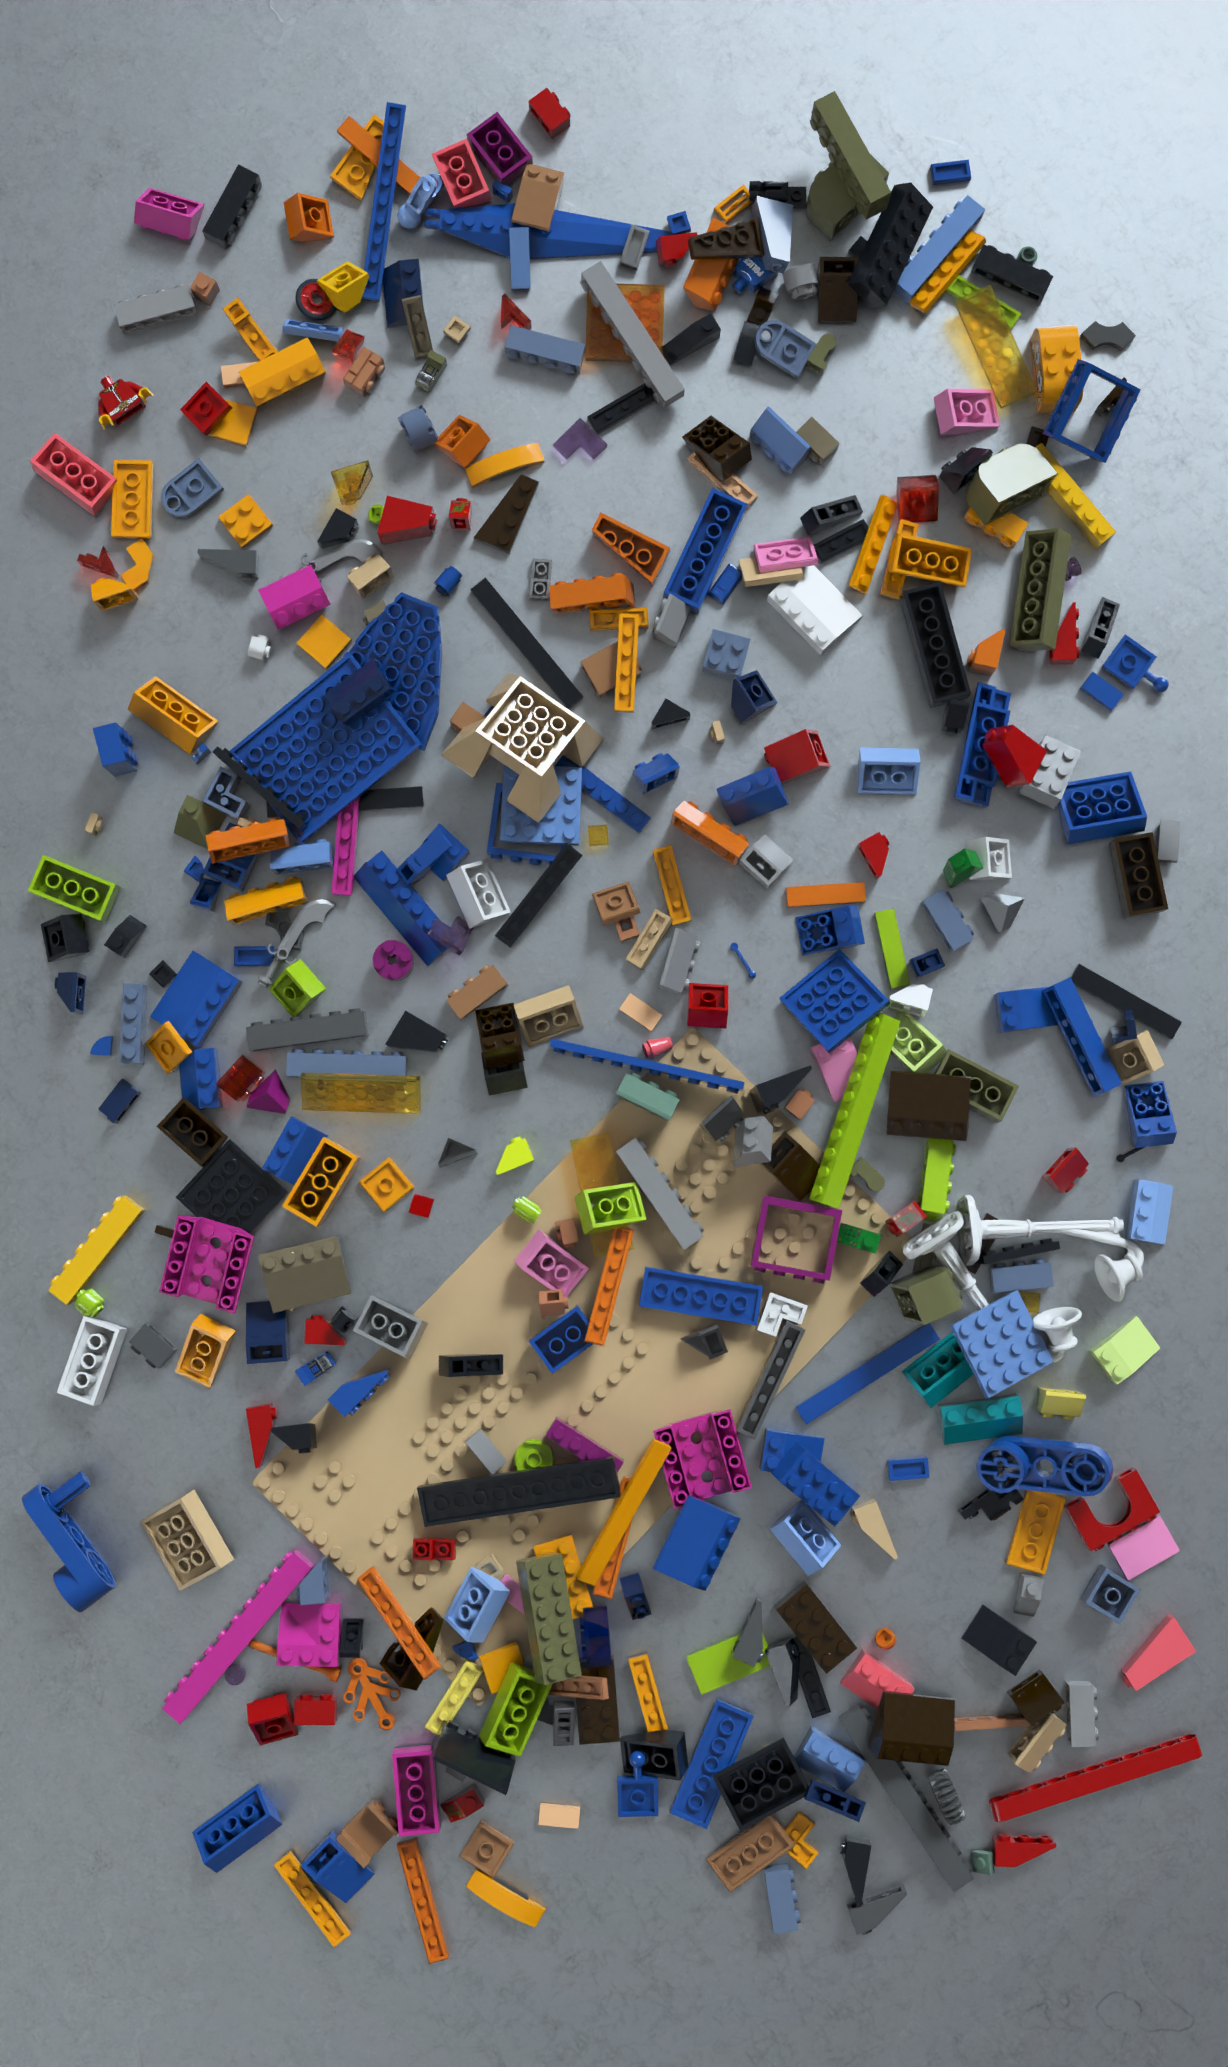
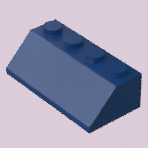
[192,1784,283,1873]

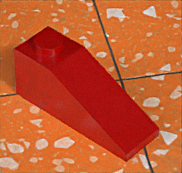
[246,1403,278,1468]

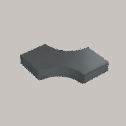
[1080,321,1136,351]
[265,907,305,951]

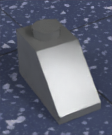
[1014,1573,1044,1617]

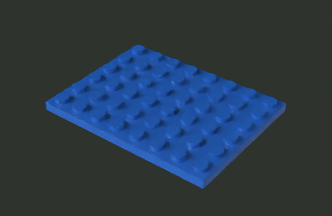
[230,653,423,843]

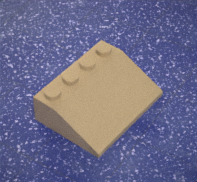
[140,1490,234,1591]

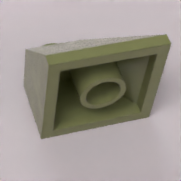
[174,795,226,849]

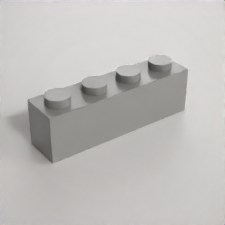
[114,284,198,334]

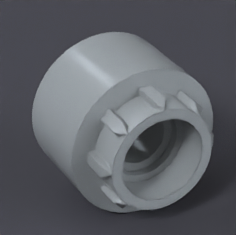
[782,264,819,301]

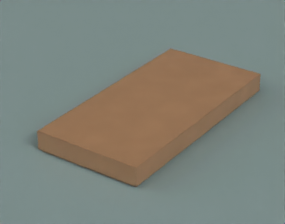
[706,1814,795,1893]

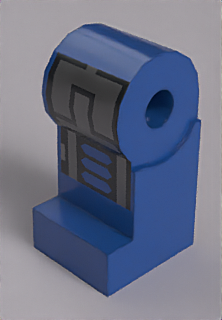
[295,1351,336,1386]

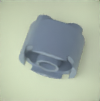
[398,405,439,451]

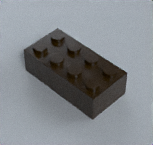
[1109,832,1168,919]
[774,1581,857,1674]
[576,1655,620,1745]

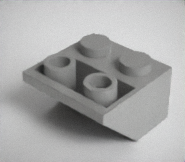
[652,594,691,647]
[738,834,793,889]

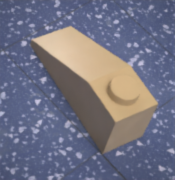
[851,1499,898,1560]

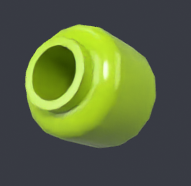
[74,1288,104,1318]

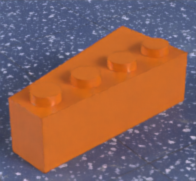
[592,512,671,586]
[549,573,636,613]

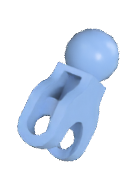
[397,173,444,229]

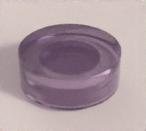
[225,1664,246,1685]

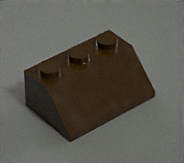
[156,1097,228,1167]

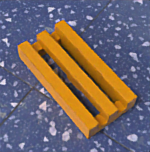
[714,184,753,224]

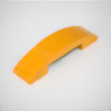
[222,297,278,361]
[465,443,545,488]
[466,1868,546,1928]

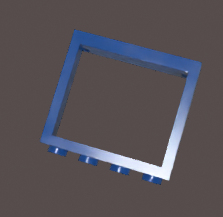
[1043,359,1141,463]
[487,783,565,865]

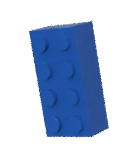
[771,1443,860,1527]

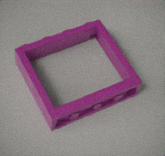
[750,1195,842,1284]

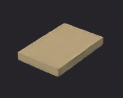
[739,557,803,587]

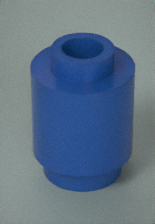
[434,566,462,596]

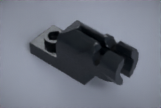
[749,181,806,209]
[957,1488,1024,1521]

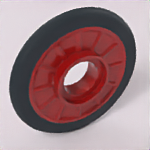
[295,279,336,320]

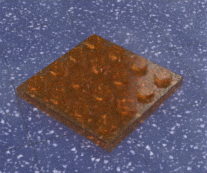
[585,283,665,362]

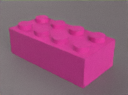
[392,1745,441,1837]

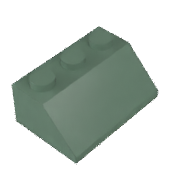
[616,1072,680,1121]

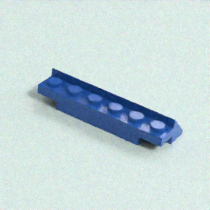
[954,682,1011,807]
[354,850,457,966]

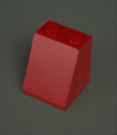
[377,496,438,545]
[983,725,1047,787]
[764,729,831,784]

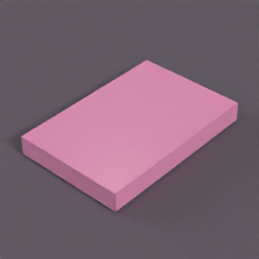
[753,536,818,573]
[1107,1515,1180,1580]

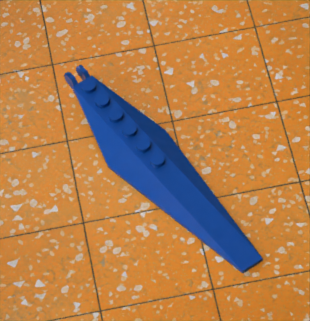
[424,203,671,259]

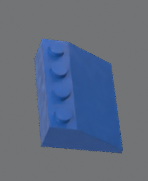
[1058,771,1147,844]
[150,950,242,1048]
[653,1495,741,1591]

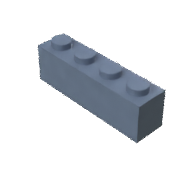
[505,325,585,374]
[120,983,147,1064]

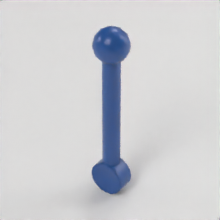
[730,943,756,978]

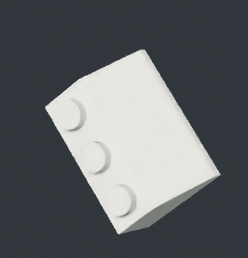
[446,859,511,929]

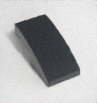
[733,321,762,366]

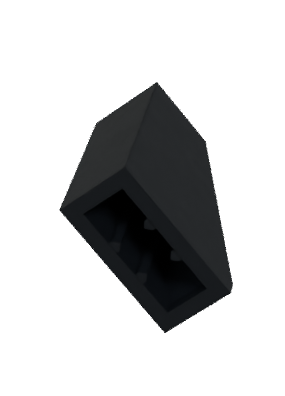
[385,1010,448,1053]

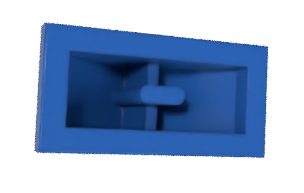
[190,878,221,912]

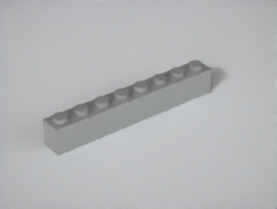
[580,261,685,408]

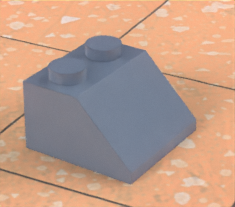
[296,1556,330,1605]

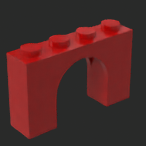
[1064,1467,1160,1552]

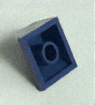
[731,670,778,723]
[54,972,86,1015]

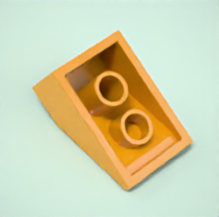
[175,1314,236,1388]

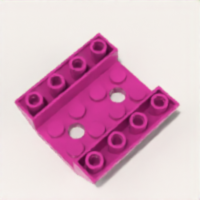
[159,1215,254,1314]
[653,1409,752,1509]

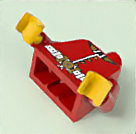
[98,376,154,429]

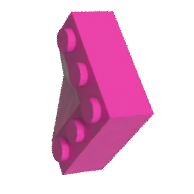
[276,1603,342,1667]

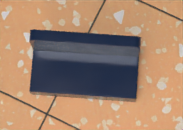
[1110,1010,1137,1042]
[99,1079,141,1124]

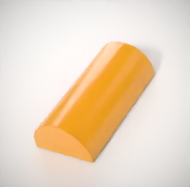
[888,533,972,587]

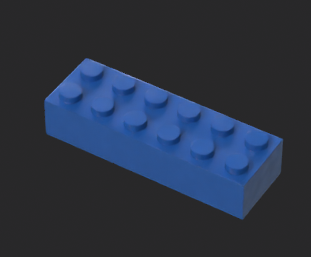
[663,488,748,614]

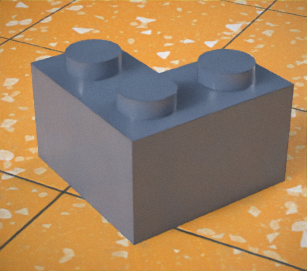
[202,766,250,821]

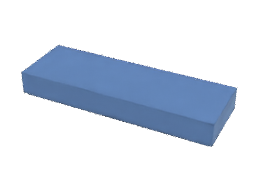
[509,227,531,289]
[282,319,344,342]

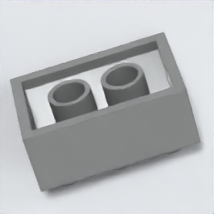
[659,928,700,994]

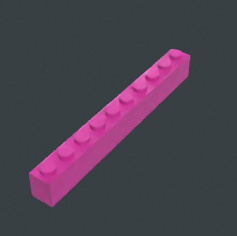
[162,1549,314,1724]

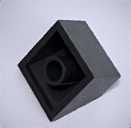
[41,914,89,962]

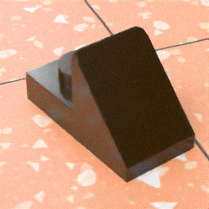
[747,287,779,325]
[1095,377,1127,416]

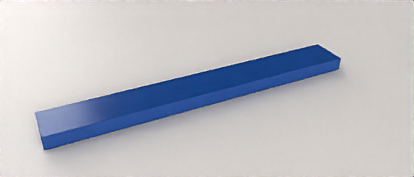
[795,1323,940,1425]

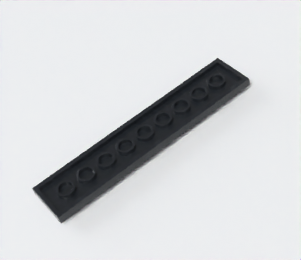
[417,1456,621,1527]

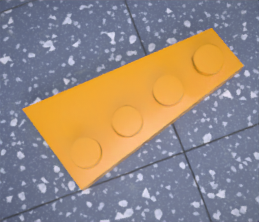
[330,114,384,201]

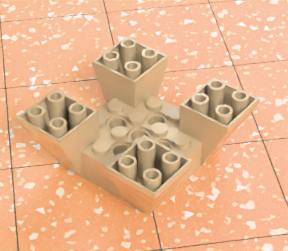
[441,673,603,823]

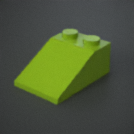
[574,1182,647,1235]

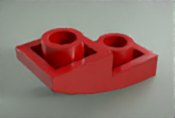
[413,1538,456,1560]

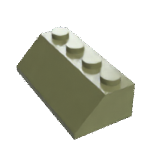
[934,1049,1019,1123]

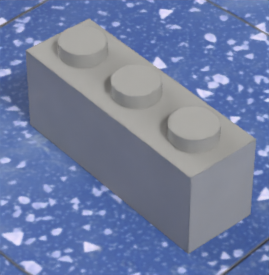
[1065,1681,1099,1747]

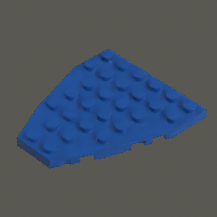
[343,592,442,751]

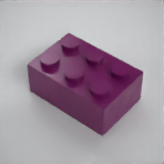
[467,112,533,186]

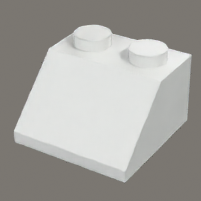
[967,837,1012,880]

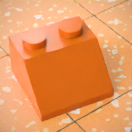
[283,193,334,243]
[434,415,491,468]
[966,629,1005,677]

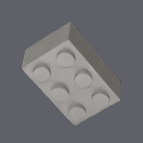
[1019,735,1081,809]
[353,1295,428,1359]

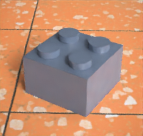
[702,629,751,680]
[1080,1565,1140,1624]

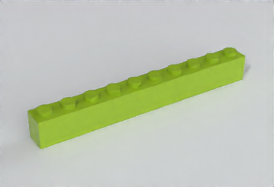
[809,1013,901,1209]

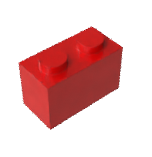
[528,88,571,139]
[294,1693,337,1725]

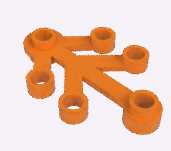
[343,1658,401,1730]

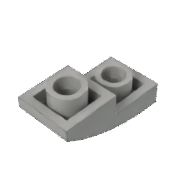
[530,558,552,599]
[1157,820,1180,863]
[465,1429,507,1475]

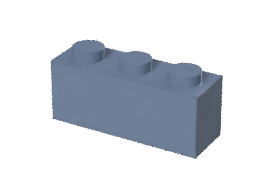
[921,889,974,953]
[988,1259,1054,1293]
[764,1863,801,1934]

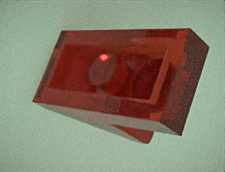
[501,293,532,330]
[332,330,365,365]
[77,546,119,578]

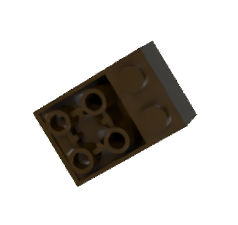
[818,257,859,322]
[682,416,752,481]
[475,1002,525,1068]
[760,1131,820,1201]
[1007,1669,1065,1726]

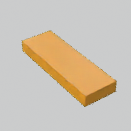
[589,607,649,631]

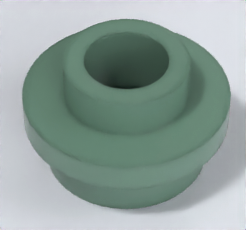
[1018,246,1038,265]

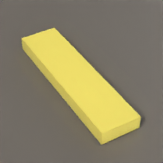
[424,1659,483,1734]

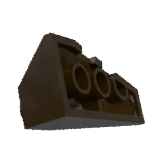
[379,1607,444,1691]

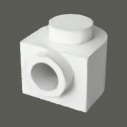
[248,635,271,661]

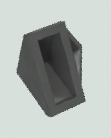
[981,893,1025,933]
[438,1138,477,1168]
[680,1323,728,1360]

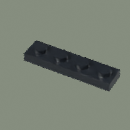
[978,1238,1060,1264]

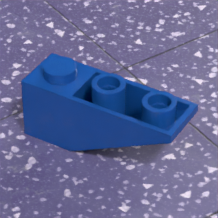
[396,830,453,885]

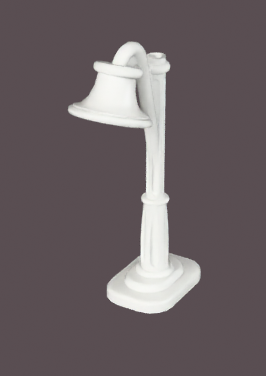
[956,1195,1144,1302]
[903,1211,1082,1363]

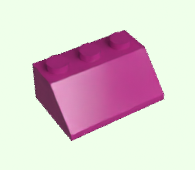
[134,187,204,240]
[258,564,331,630]

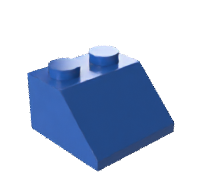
[421,823,470,882]

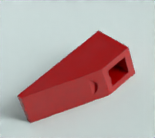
[1049,602,1080,664]
[992,1834,1056,1867]

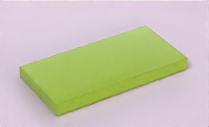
[686,1632,770,1695]

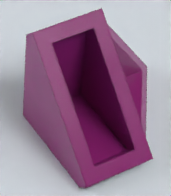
[247,1069,290,1114]

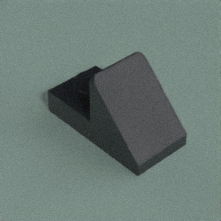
[339,1619,364,1658]

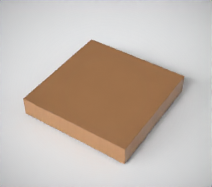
[592,881,641,926]
[459,1820,515,1878]

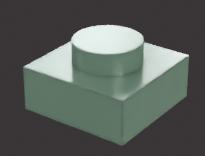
[972,1850,995,1875]

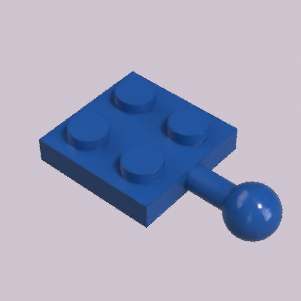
[1101,634,1169,692]
[617,1751,658,1817]

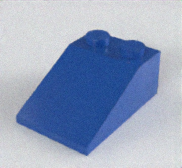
[633,753,680,794]
[994,987,1058,1033]
[759,1428,825,1472]

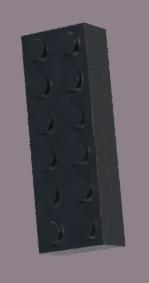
[847,182,933,307]
[900,582,971,708]

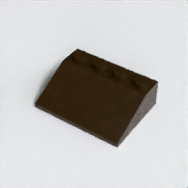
[887,1071,971,1141]
[867,1691,955,1766]

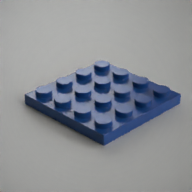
[779,949,890,1054]

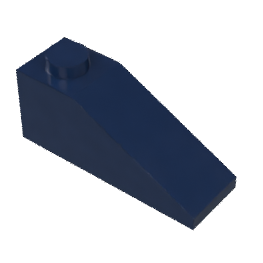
[804,1779,866,1822]

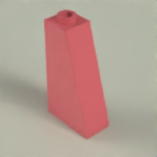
[1121,1614,1196,1691]

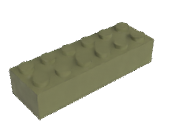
[810,91,892,220]
[1009,528,1072,652]
[516,1552,582,1685]

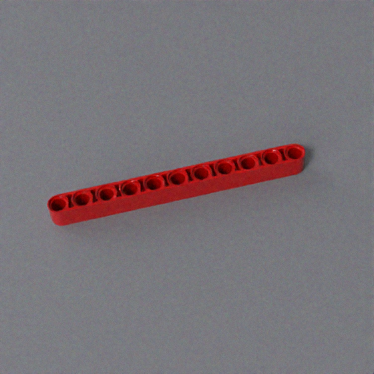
[988,1734,1202,1822]

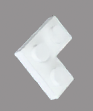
[757,1292,808,1337]

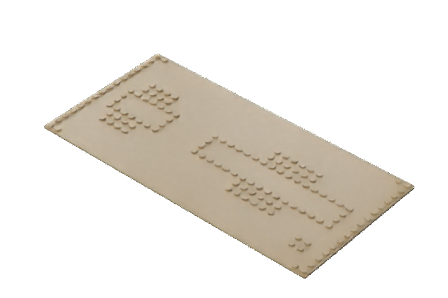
[252,1028,912,1706]

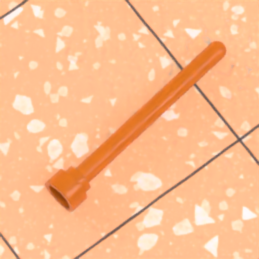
[249,1640,342,1683]

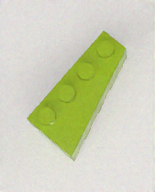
[917,1138,956,1222]

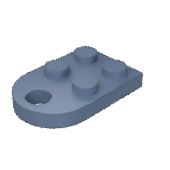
[754,320,817,379]
[161,458,224,518]

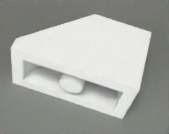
[887,984,933,1018]

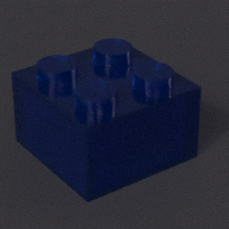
[579,1606,612,1667]

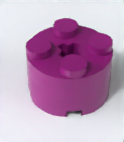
[373,940,414,981]

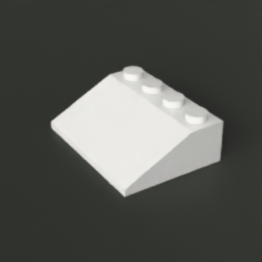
[767,565,863,656]

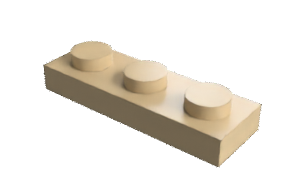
[626,909,674,970]

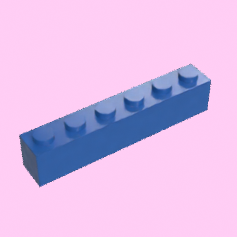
[1042,977,1122,1097]

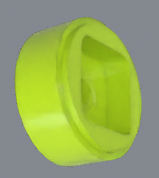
[368,504,384,525]

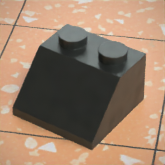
[481,1052,528,1095]

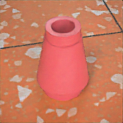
[642,1037,673,1059]

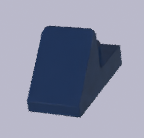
[909,949,945,979]

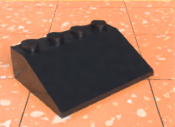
[433,1720,516,1795]
[712,1737,809,1831]

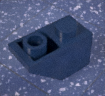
[619,1573,651,1620]

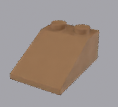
[511,163,565,231]

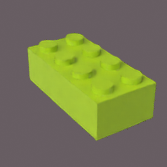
[27,855,121,923]
[479,1662,553,1757]

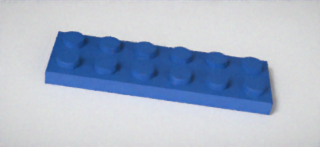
[639,1267,763,1326]
[669,1698,754,1829]

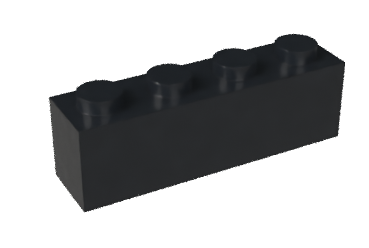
[202,164,262,249]
[971,244,1053,304]

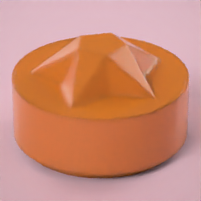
[875,1628,896,1650]

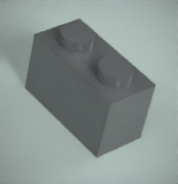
[129,1323,178,1368]

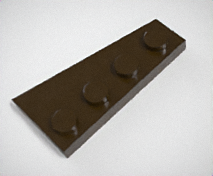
[688,217,765,260]
[474,474,539,554]

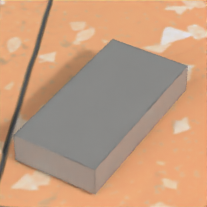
[619,224,650,270]

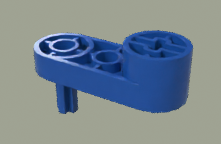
[976,1436,1113,1497]
[22,1471,116,1612]

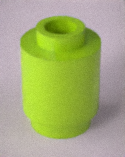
[512,1196,542,1224]

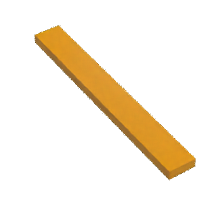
[576,1439,671,1586]

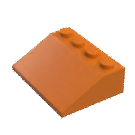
[671,801,749,866]

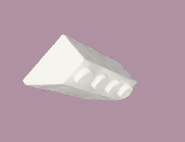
[57,1316,127,1406]

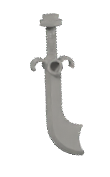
[279,539,383,582]
[257,899,335,988]

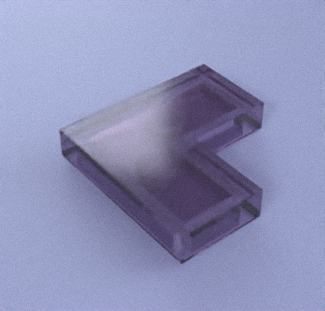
[553,418,607,460]
[427,916,473,956]

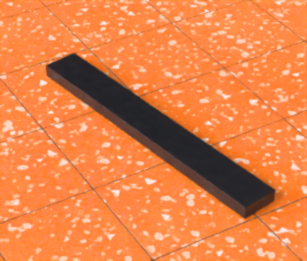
[470,577,583,709]
[266,786,424,818]

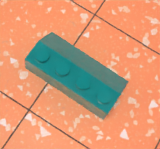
[902,1332,974,1408]
[938,1394,1023,1445]

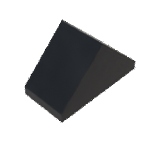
[651,698,690,729]

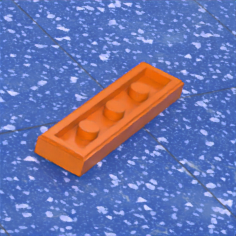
[786,882,866,907]

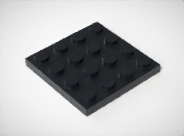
[176,1139,288,1234]

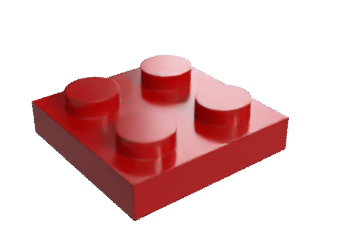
[180,381,232,436]

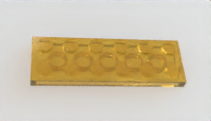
[954,284,1037,409]
[301,1073,421,1114]
[570,1133,634,1258]

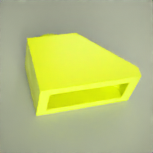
[496,1136,534,1175]

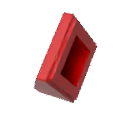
[409,1194,434,1218]

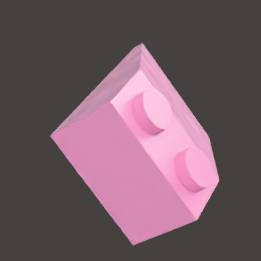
[934,388,1000,435]
[810,1037,857,1102]
[514,1229,589,1297]

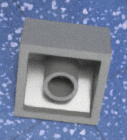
[733,1116,773,1167]

